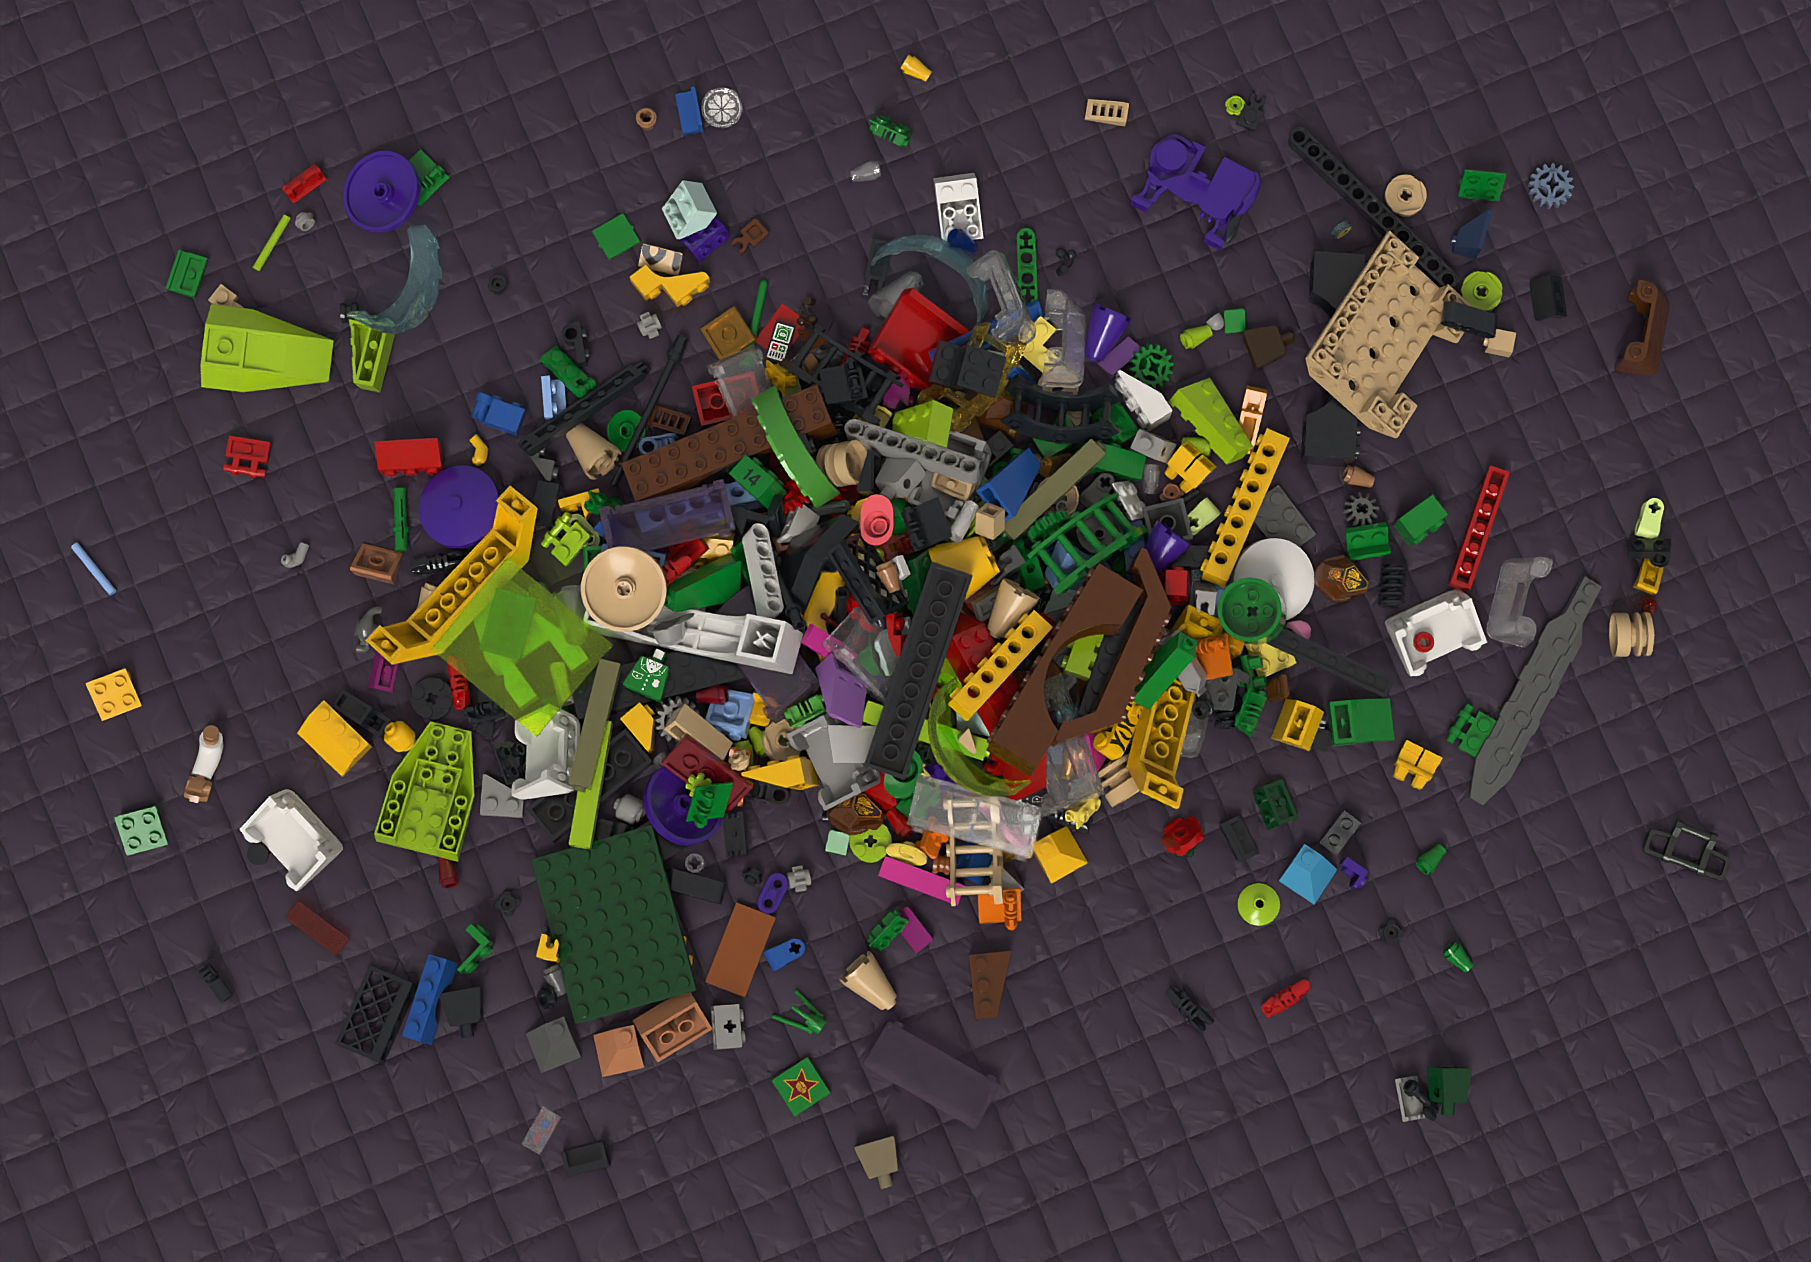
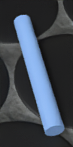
[71,542,116,596]

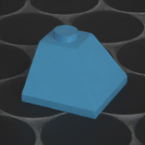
[1279,844,1338,905]

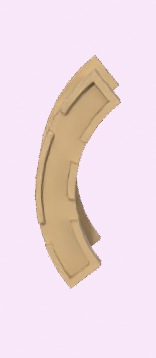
[944,786,1003,906]

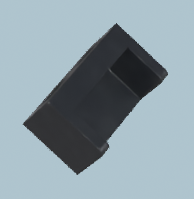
[561,1141,610,1177]

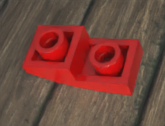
[886,612,907,657]

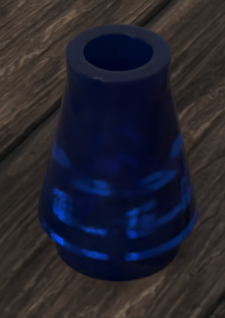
[947,228,978,254]

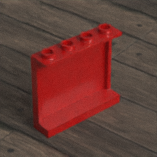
[867,288,970,399]

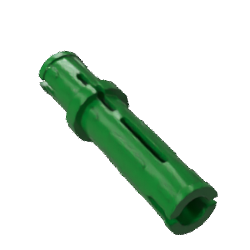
[392,488,409,552]

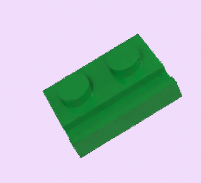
[166,250,209,299]

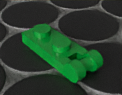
[540,346,596,398]

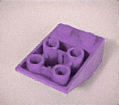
[815,653,867,728]

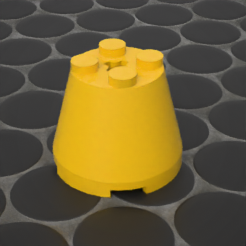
[928,536,1000,601]

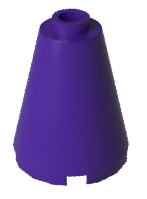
[1084,303,1132,363]
[1144,520,1191,575]

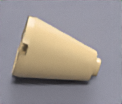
[566,423,621,480]
[987,578,1040,640]
[839,951,897,1010]

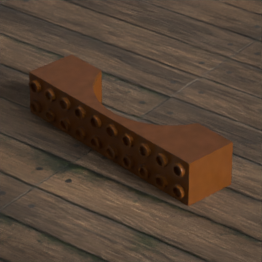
[621,385,839,509]
[986,563,1143,777]

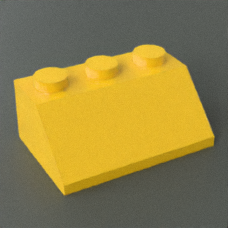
[297,700,372,777]

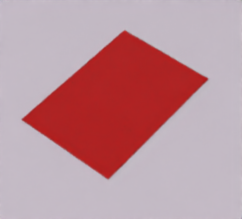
[756,303,807,350]

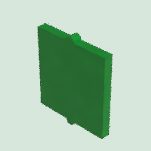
[592,213,640,260]

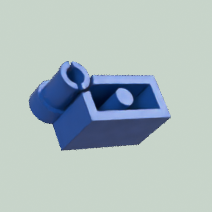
[470,392,527,436]

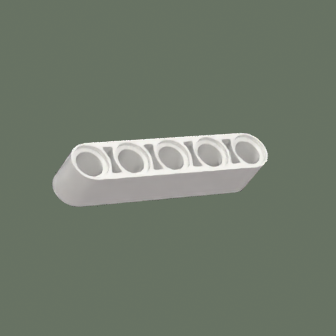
[742,523,784,619]

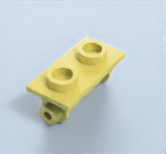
[1065,789,1101,829]

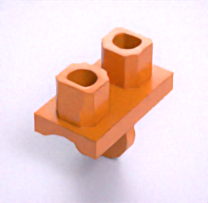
[915,815,950,859]

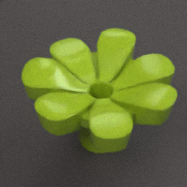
[686,772,712,797]

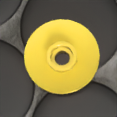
[886,841,927,866]

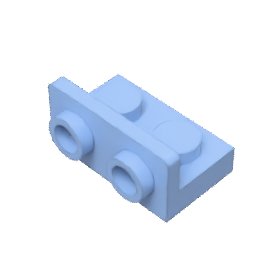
[541,376,566,422]

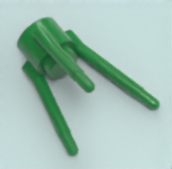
[772,990,827,1035]

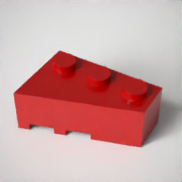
[1158,567,1191,606]

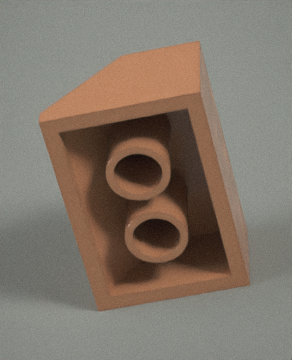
[633,992,712,1062]

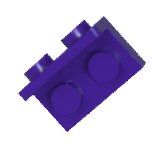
[679,217,730,262]
[1339,857,1368,890]

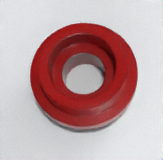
[1413,632,1434,653]

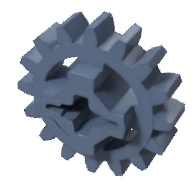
[1528,163,1574,209]

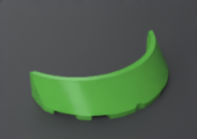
[751,385,840,508]

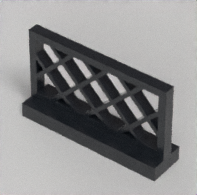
[826,532,909,625]
[335,965,418,1064]

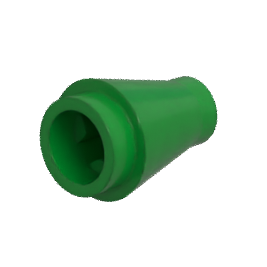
[1416,844,1447,875]
[1442,941,1474,973]

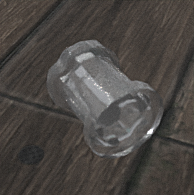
[685,853,705,874]

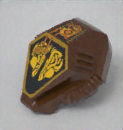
[974,388,1029,431]
[1314,555,1370,603]
[827,794,885,836]

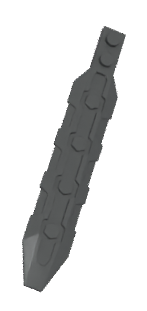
[1469,576,1602,805]

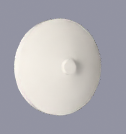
[1231,538,1314,620]

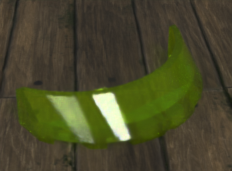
[928,678,1032,797]

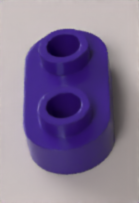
[758,873,788,914]

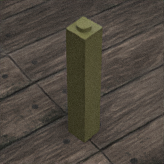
[1003,439,1106,542]
[569,659,622,792]

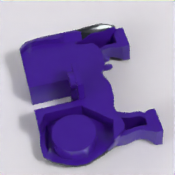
[1130,134,1261,251]

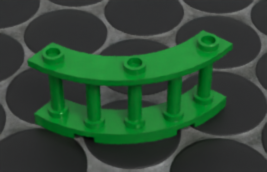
[1027,492,1149,595]

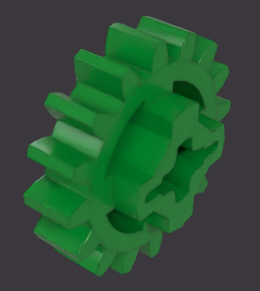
[1128,344,1174,389]
[1027,510,1070,544]

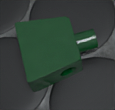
[1427,1067,1472,1116]

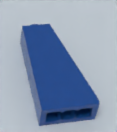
[976,448,1041,522]

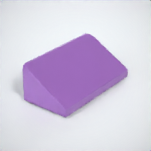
[1097,337,1140,379]

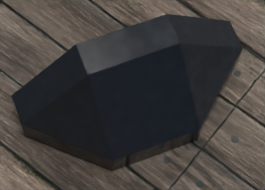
[777,514,861,662]

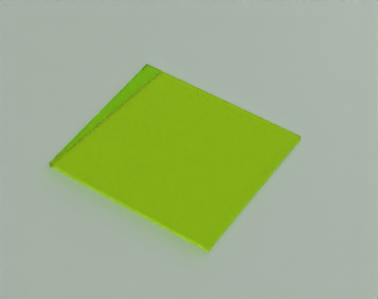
[432,558,613,737]

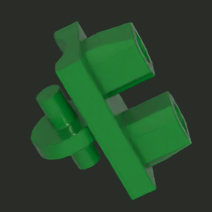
[1235,655,1268,692]

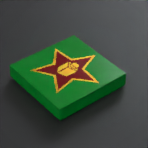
[771,1057,830,1117]

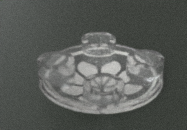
[701,88,742,128]

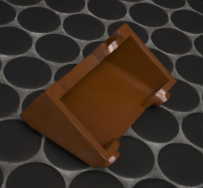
[1614,280,1669,377]

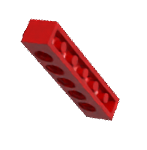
[1447,465,1510,593]

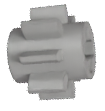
[636,312,662,339]
[787,865,811,892]

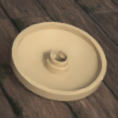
[581,546,667,632]

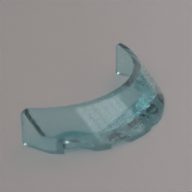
[347,225,442,334]
[870,235,988,329]

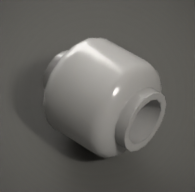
[613,794,646,825]

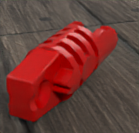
[839,327,870,366]
[661,555,692,586]
[447,656,470,710]
[1261,979,1310,1018]

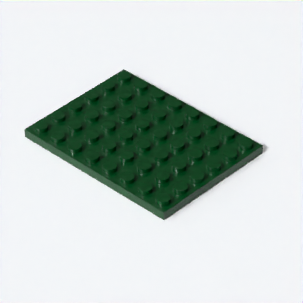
[531,825,698,1024]

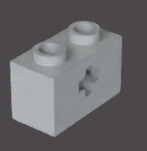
[711,1004,745,1050]

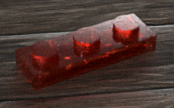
[285,901,350,956]

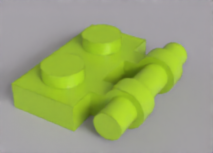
[541,512,593,566]

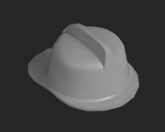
[646,613,695,647]

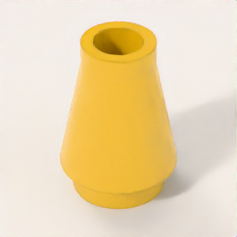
[900,55,932,82]

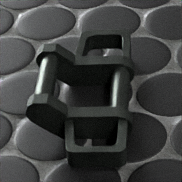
[1643,819,1730,881]

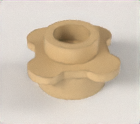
[728,749,750,771]

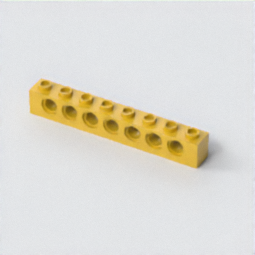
[1200,428,1290,588]

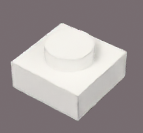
[892,555,910,582]

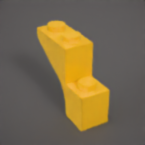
[630,265,710,307]

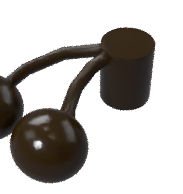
[797,297,818,326]

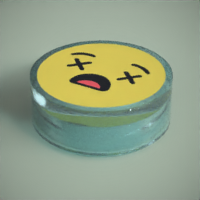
[1331,220,1352,240]

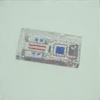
[521,1107,561,1155]

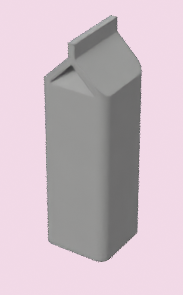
[1158,628,1207,697]

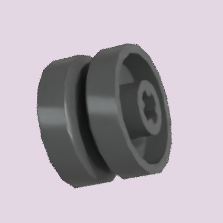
[1075,511,1123,562]

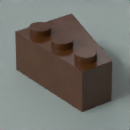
[968,951,1011,1020]

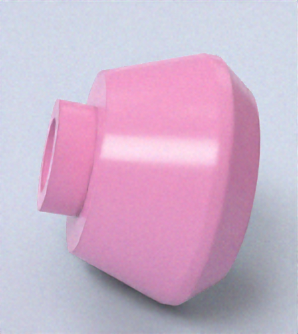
[1284,620,1311,640]

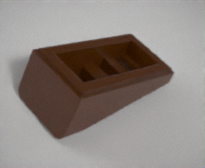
[647,405,692,438]
[1266,674,1290,702]

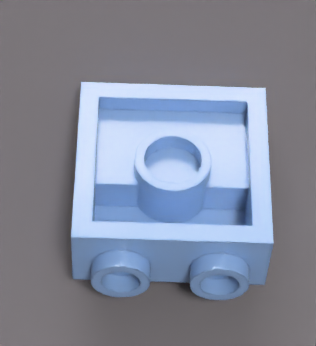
[705,690,755,741]

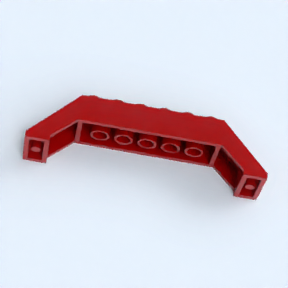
[910,612,1046,804]

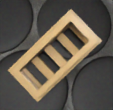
[1085,99,1129,127]

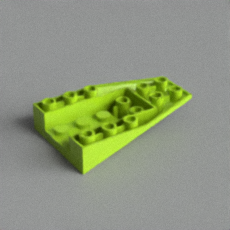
[374,721,475,862]

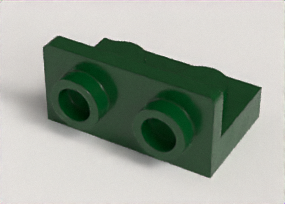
[1253,779,1299,830]

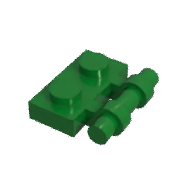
[1446,704,1497,758]

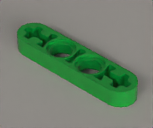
[1016,228,1038,306]

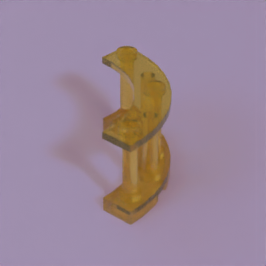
[916,321,1027,433]

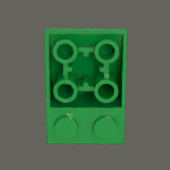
[1327,698,1395,747]

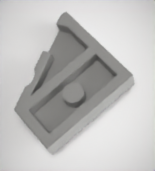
[480,774,524,818]

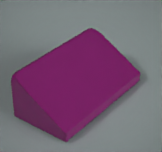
[368,651,399,693]
[900,906,933,954]

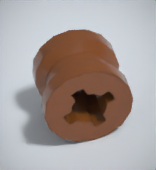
[932,853,950,875]

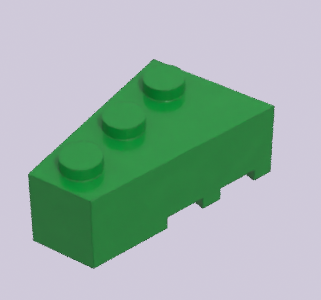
[1072,440,1146,482]

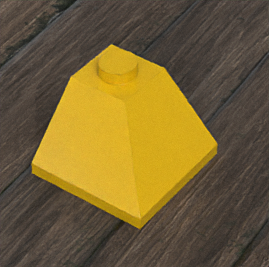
[620,702,655,755]
[1030,826,1088,884]

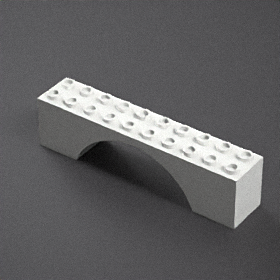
[582,606,803,674]

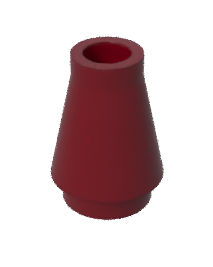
[696,684,729,705]
[438,857,460,889]

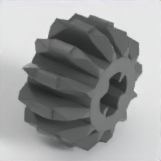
[1343,492,1379,527]

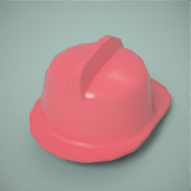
[861,494,894,546]

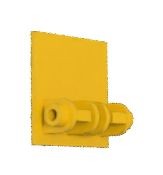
[86,668,142,721]

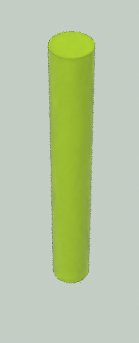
[252,215,291,272]

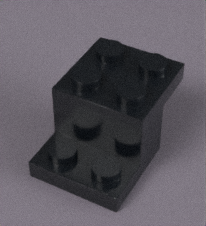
[928,341,1007,398]

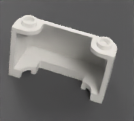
[1384,589,1487,676]
[512,704,580,800]
[239,789,343,891]

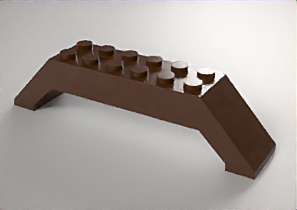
[1050,547,1172,747]

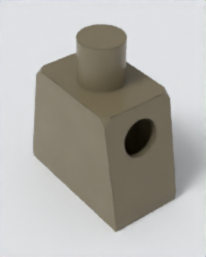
[854,1136,898,1189]

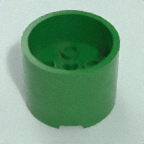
[1218,577,1287,645]

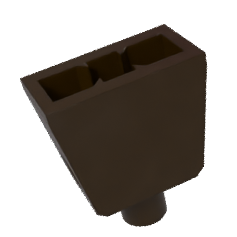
[1242,325,1294,372]

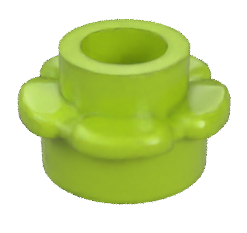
[1225,96,1245,115]

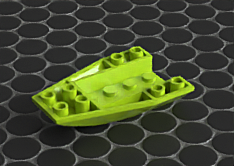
[201,304,334,392]

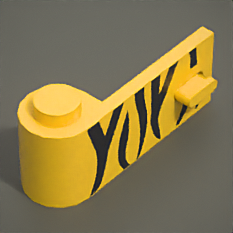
[1093,701,1144,761]

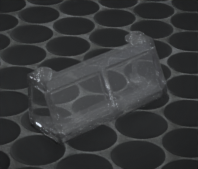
[1040,674,1105,817]
[907,774,1045,862]

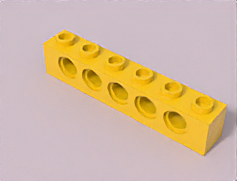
[948,610,1053,721]

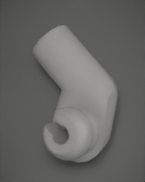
[281,542,309,568]

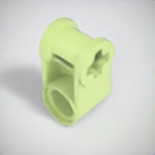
[1187,497,1221,536]
[1635,498,1664,539]

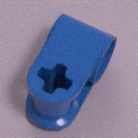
[764,939,806,972]

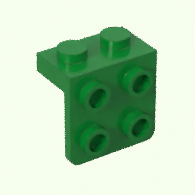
[457,924,495,974]

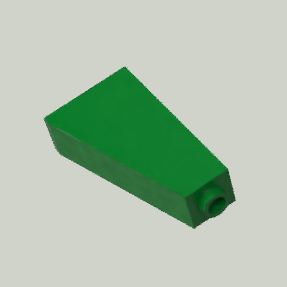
[664,554,741,612]
[1133,632,1197,709]

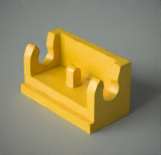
[536,934,560,963]

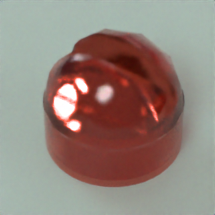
[1639,597,1658,615]

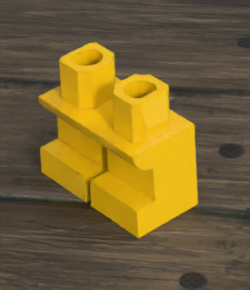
[1164,440,1217,493]
[1393,740,1442,790]

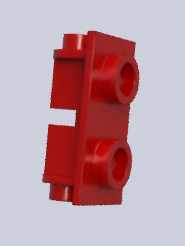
[282,164,327,204]

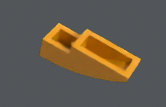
[1238,385,1267,455]

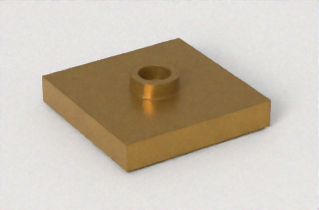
[700,306,757,364]

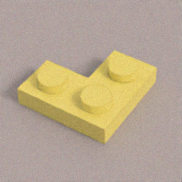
[1014,316,1059,373]

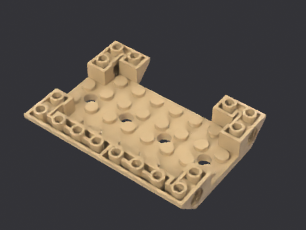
[1305,231,1473,438]

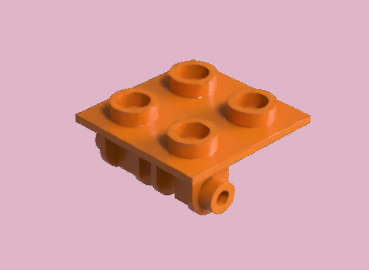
[1195,633,1233,680]
[978,888,1021,930]

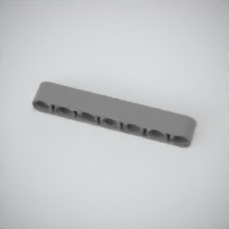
[844,419,981,484]

